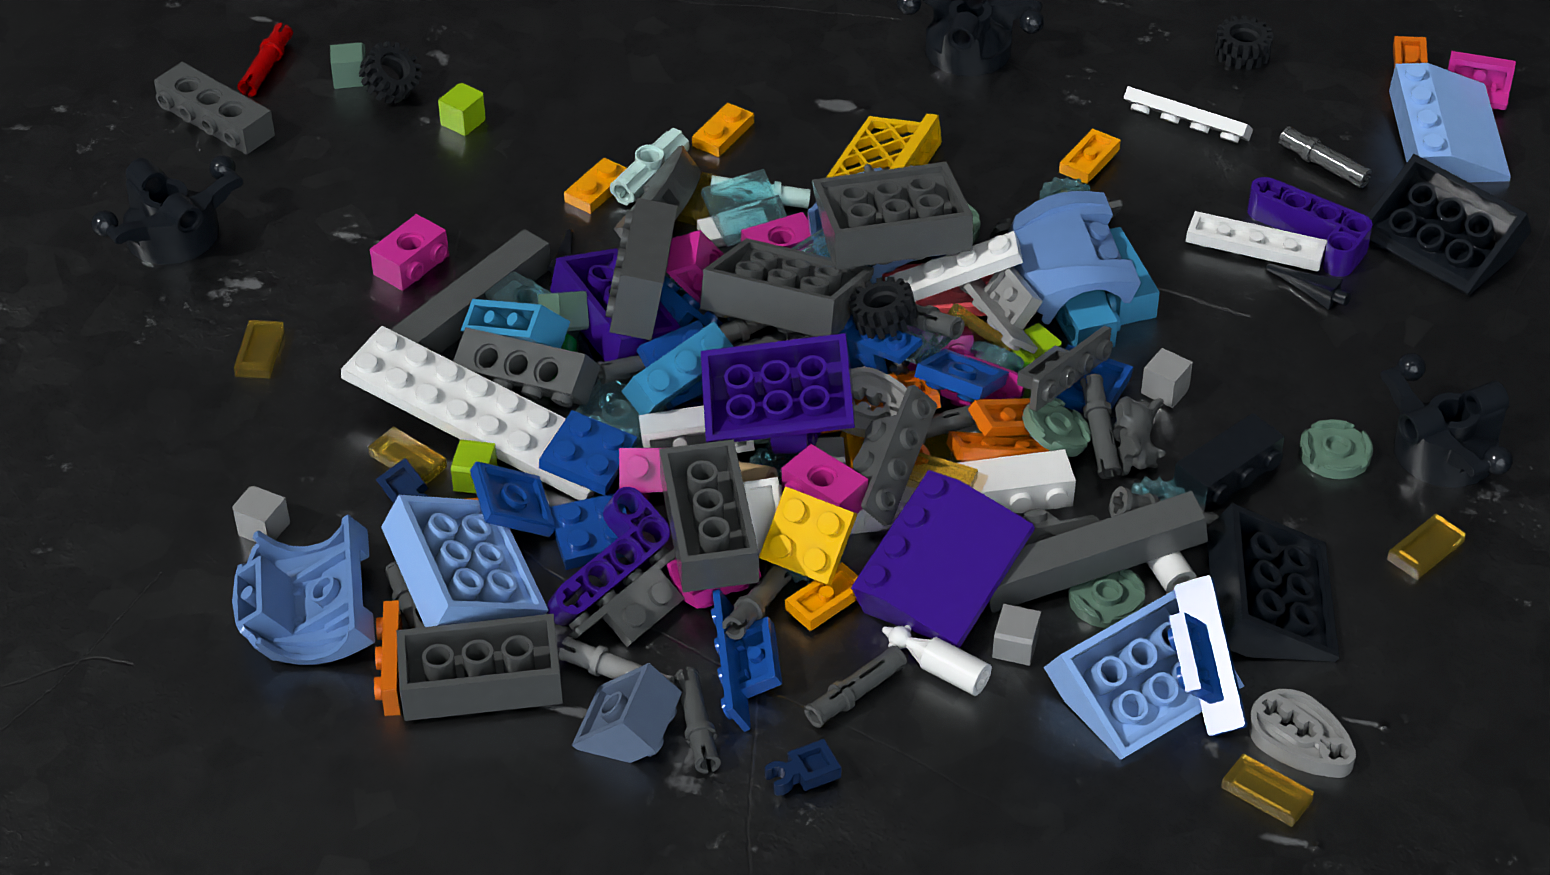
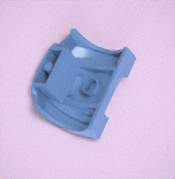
[1008,191,1141,325]
[232,515,375,665]

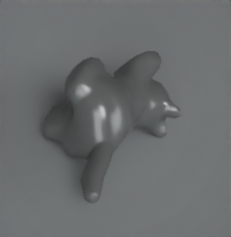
[1110,396,1166,476]

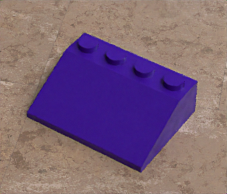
[701,333,855,443]
[851,470,1035,648]

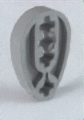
[841,367,907,438]
[1249,689,1356,778]

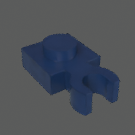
[376,458,429,503]
[765,739,841,796]

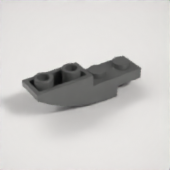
[614,145,701,238]

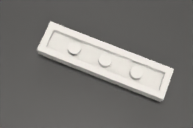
[1124,86,1253,143]
[1186,211,1327,271]
[885,231,1023,302]

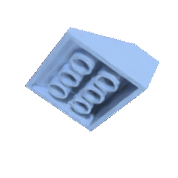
[1389,63,1511,183]
[381,495,548,627]
[1043,590,1244,760]

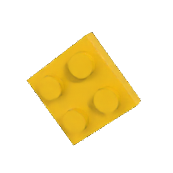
[759,486,858,585]

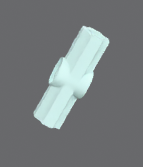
[610,128,690,206]

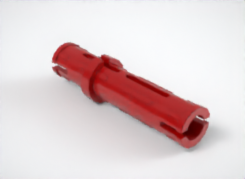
[237,23,293,97]

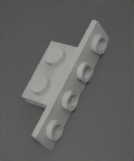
[958,266,1043,354]

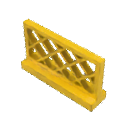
[826,114,942,178]

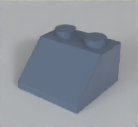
[572,663,682,763]

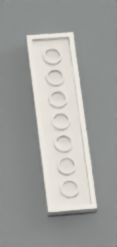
[341,326,595,501]

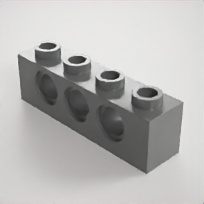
[154,62,275,155]
[453,327,601,407]

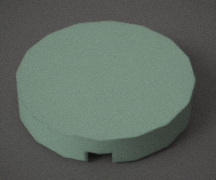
[1022,398,1091,457]
[1299,419,1373,480]
[1069,569,1145,628]

